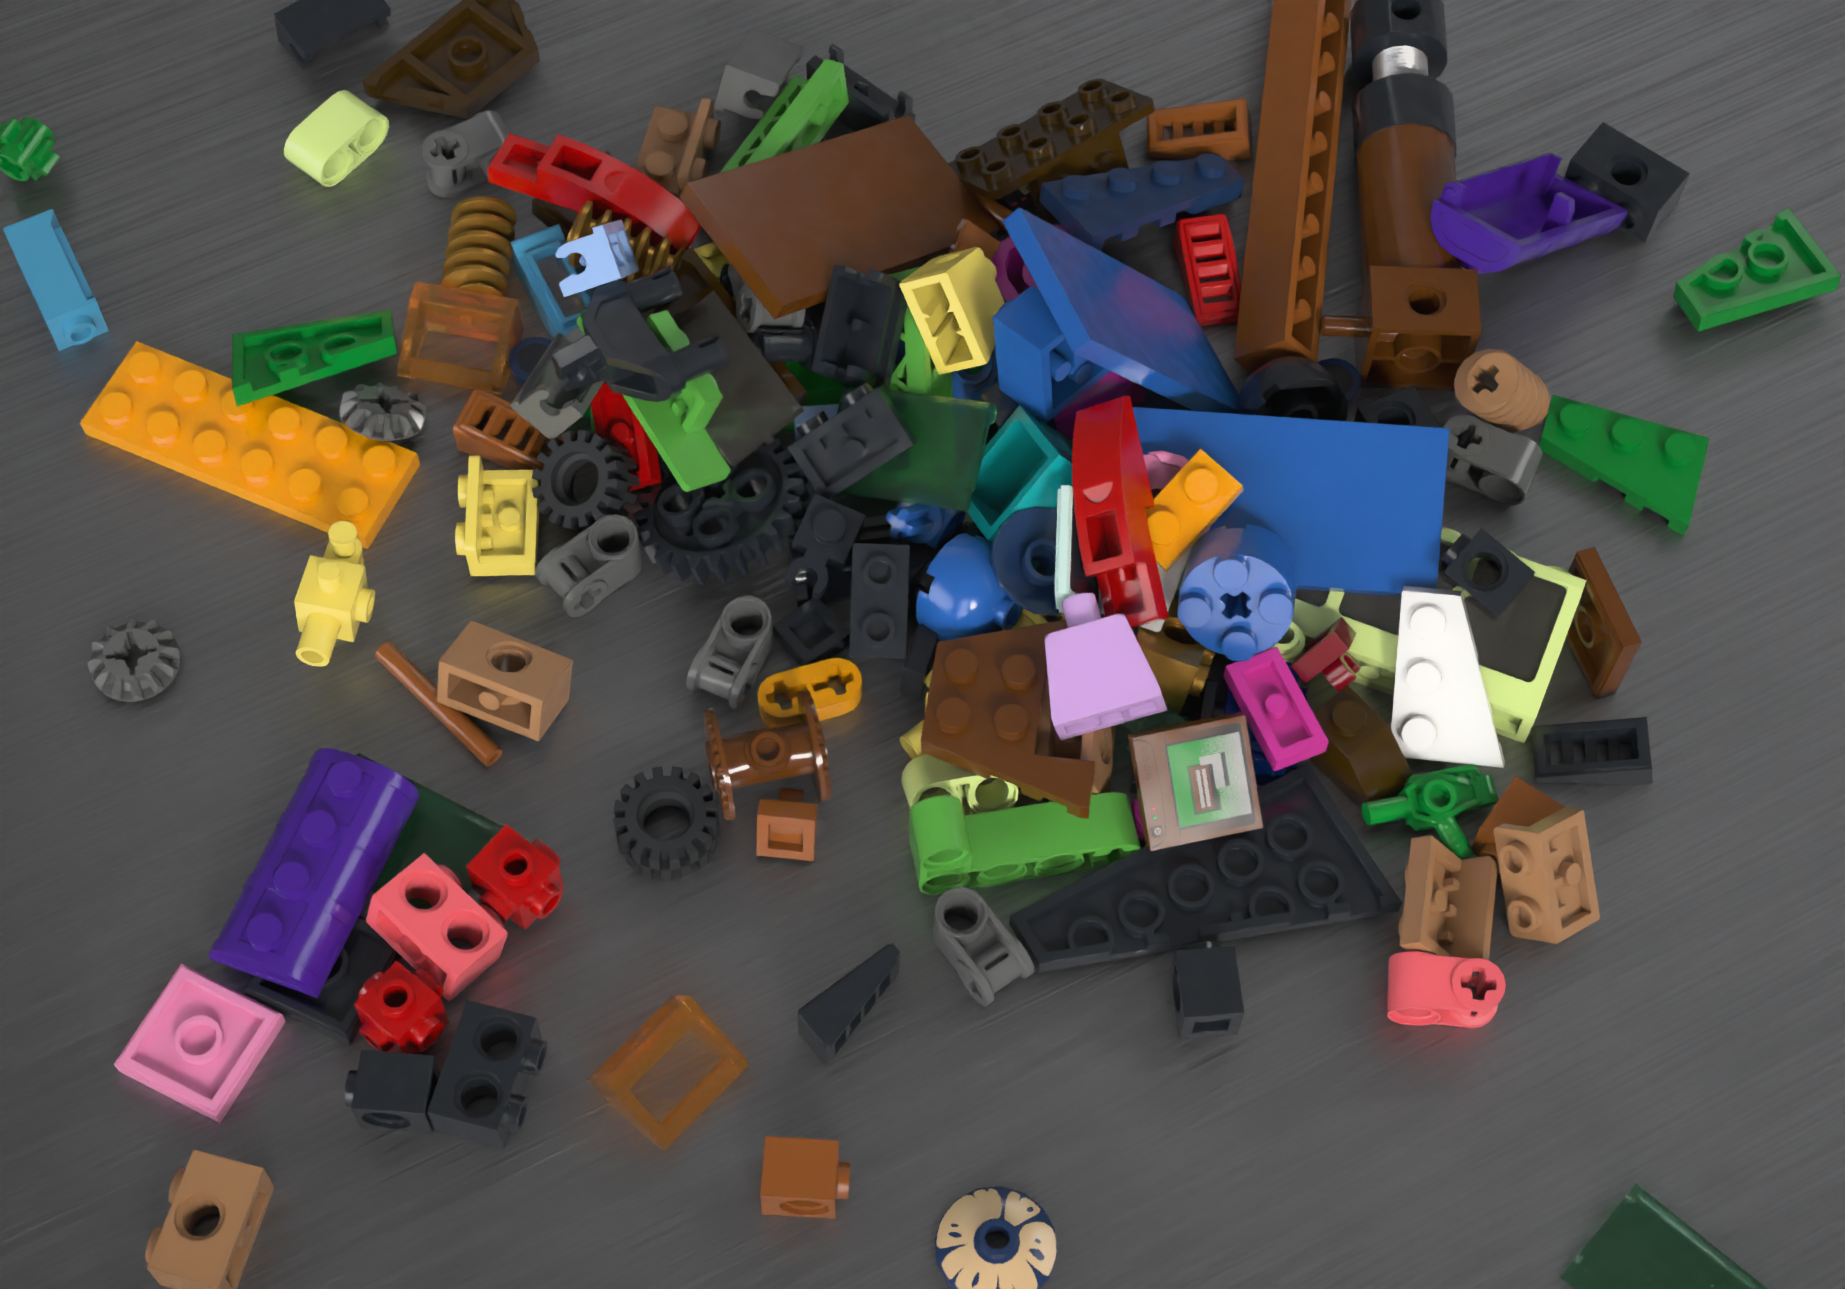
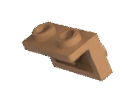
[1398,835,1498,960]

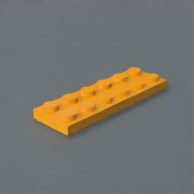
[80,341,420,549]

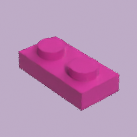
[1223,647,1329,772]

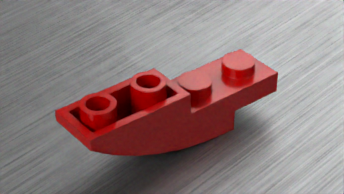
[488,133,702,256]
[1072,396,1169,628]

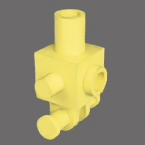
[294,521,375,667]

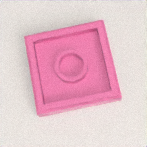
[114,963,286,1123]

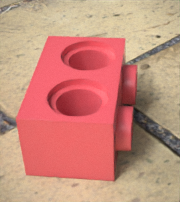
[366,853,508,1002]

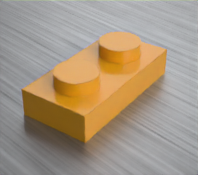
[1145,449,1244,572]

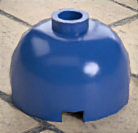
[916,533,1023,641]

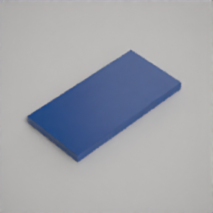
[1002,207,1239,414]
[1133,407,1450,597]

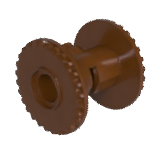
[703,689,831,821]

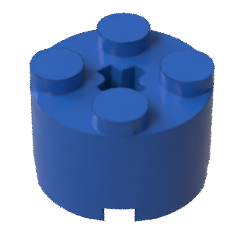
[1177,524,1298,662]

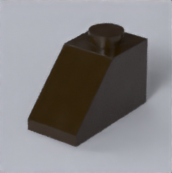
[1308,685,1413,826]

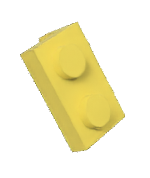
[455,455,541,576]

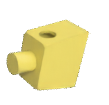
[899,247,1005,375]

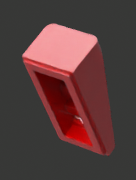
[1173,214,1242,327]

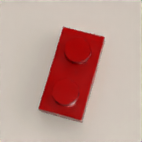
[591,383,661,491]

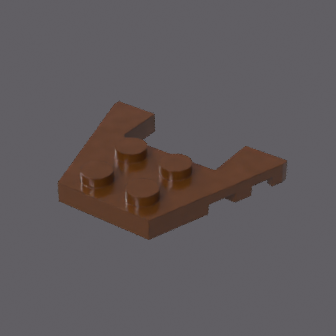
[921,614,1105,819]

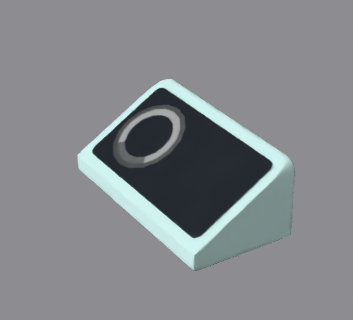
[1055,485,1101,613]

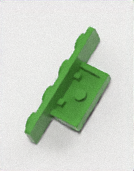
[576,310,731,492]

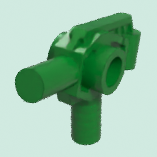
[1361,764,1499,860]

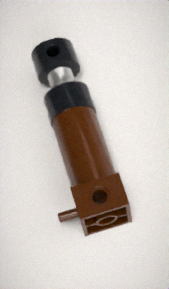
[1320,0,1482,391]

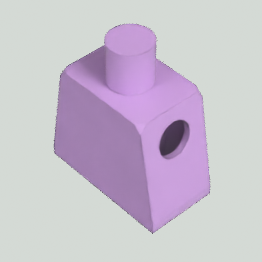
[1045,593,1167,740]

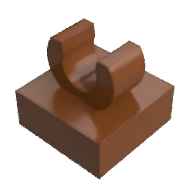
[756,787,818,861]

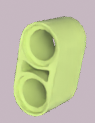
[284,90,389,187]
[901,754,1019,816]

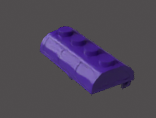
[1430,153,1628,274]
[208,748,420,998]

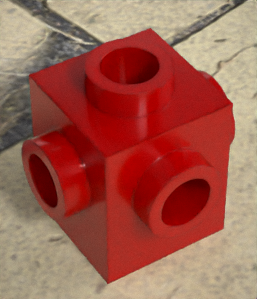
[466,824,564,930]
[354,961,450,1054]

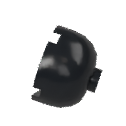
[1237,356,1348,421]

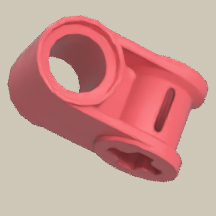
[1387,951,1506,1028]

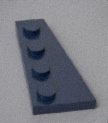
[1039,154,1245,250]

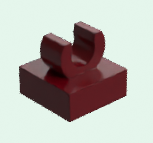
[1291,617,1361,691]

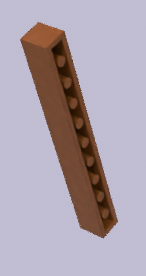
[1234,0,1351,373]

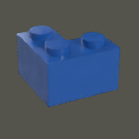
[993,285,1110,423]

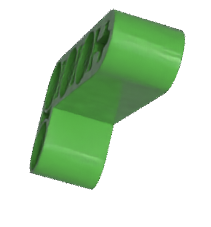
[909,792,1141,895]

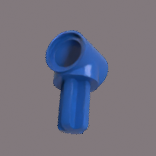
[885,483,966,551]

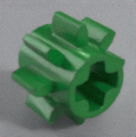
[0,117,60,181]

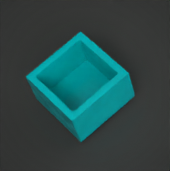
[951,405,1073,570]

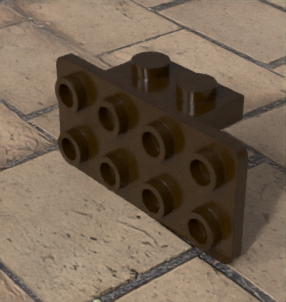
[948,79,1155,223]

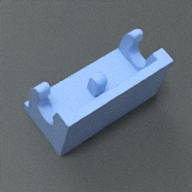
[555,219,639,297]

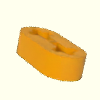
[757,658,862,727]

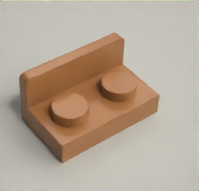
[635,97,721,201]
[1494,807,1600,944]

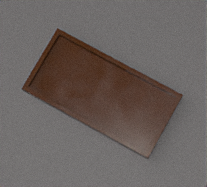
[679,115,1000,320]

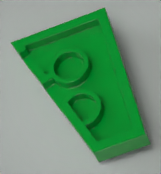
[1673,207,1841,332]
[232,309,397,406]
[1538,395,1710,536]

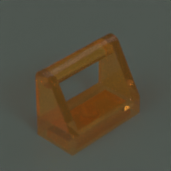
[398,281,524,394]
[587,995,749,1151]

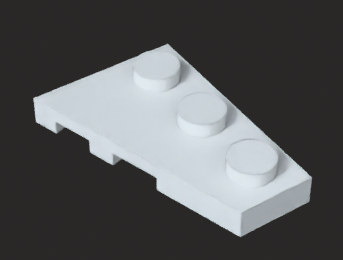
[1391,586,1505,768]

